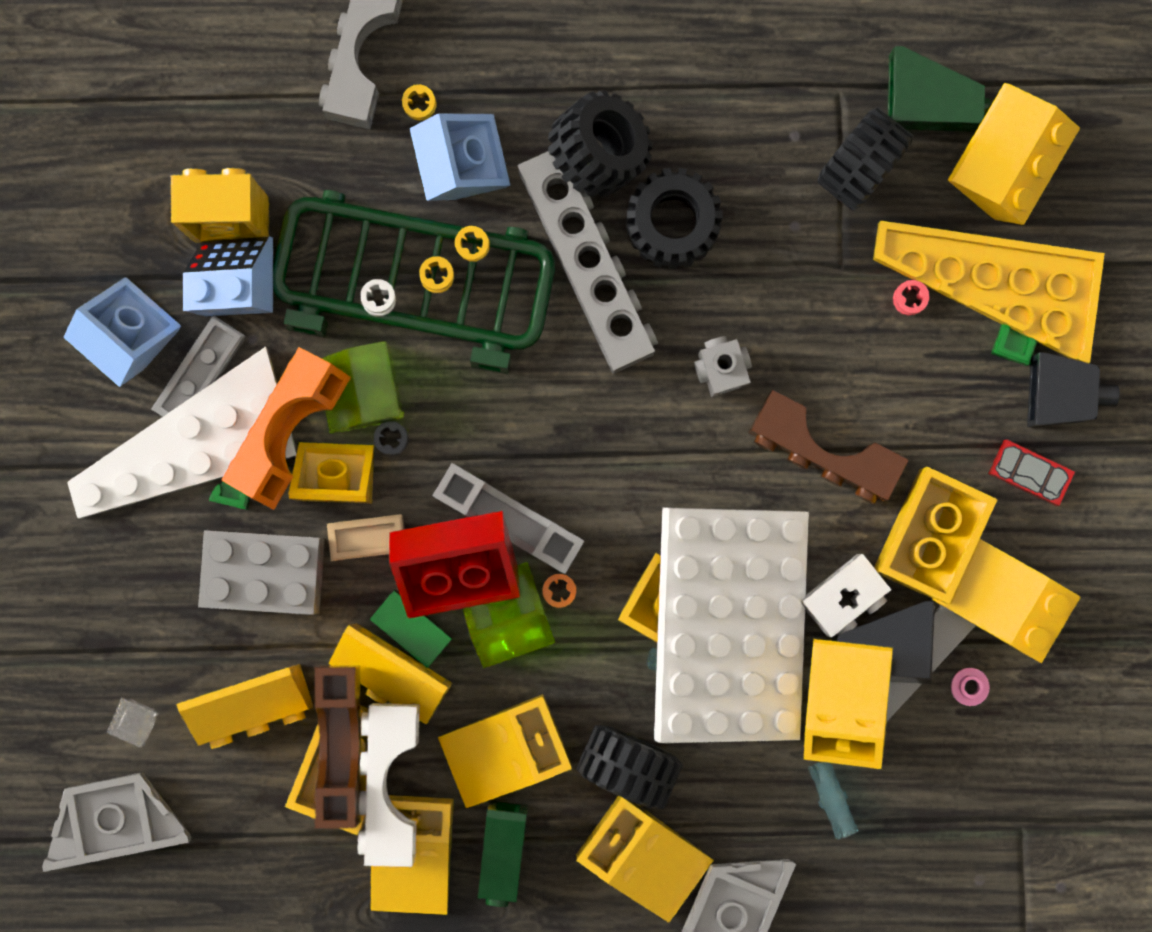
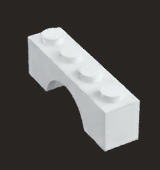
[358,703,420,867]

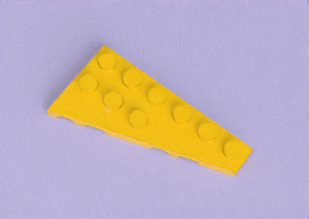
[873,221,1105,363]

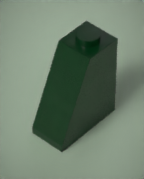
[888,46,990,132]
[478,800,528,907]

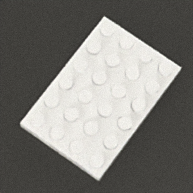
[654,508,809,743]

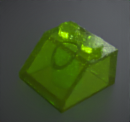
[321,341,404,434]
[462,562,556,668]

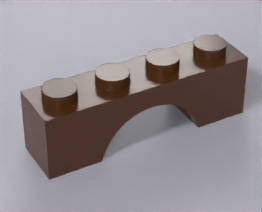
[749,390,908,505]
[315,665,361,829]

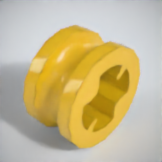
[402,84,436,121]
[455,226,490,262]
[419,256,454,293]

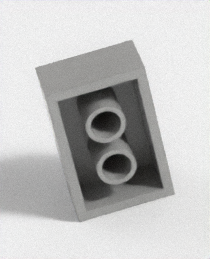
[198,530,325,615]

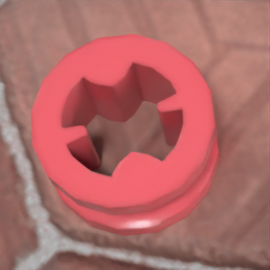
[893,280,930,316]

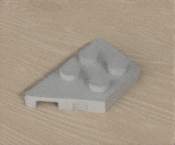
[42,772,191,872]
[682,859,796,932]

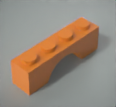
[221,347,351,510]

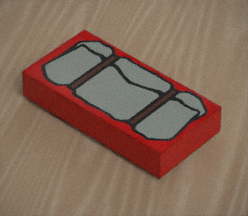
[988,439,1075,506]

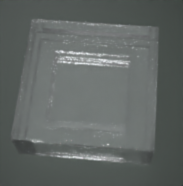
[106,697,159,748]

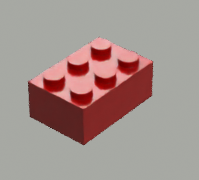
[389,511,520,619]

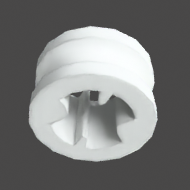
[361,279,396,317]

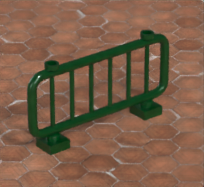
[273,190,555,375]

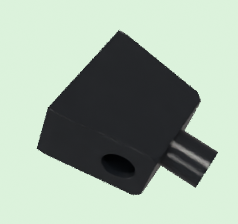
[1027,353,1120,428]

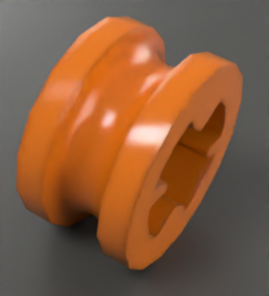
[542,574,576,608]

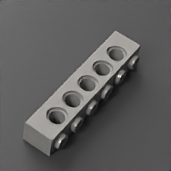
[517,151,658,374]

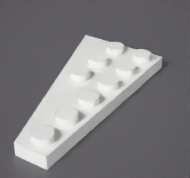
[67,347,297,518]

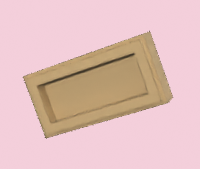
[327,514,405,561]

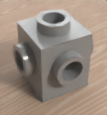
[694,336,752,397]

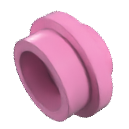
[951,668,990,706]

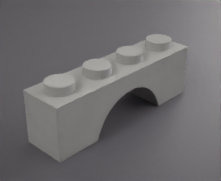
[319,0,403,130]
[432,463,585,574]

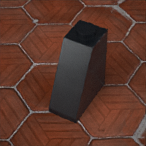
[838,601,935,684]

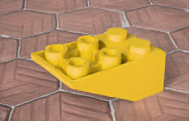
[804,639,893,769]
[438,694,572,808]
[371,795,454,915]
[576,796,714,922]

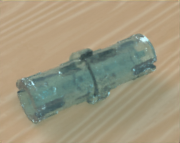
[807,762,859,840]

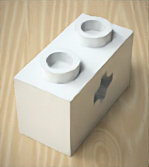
[801,554,891,638]

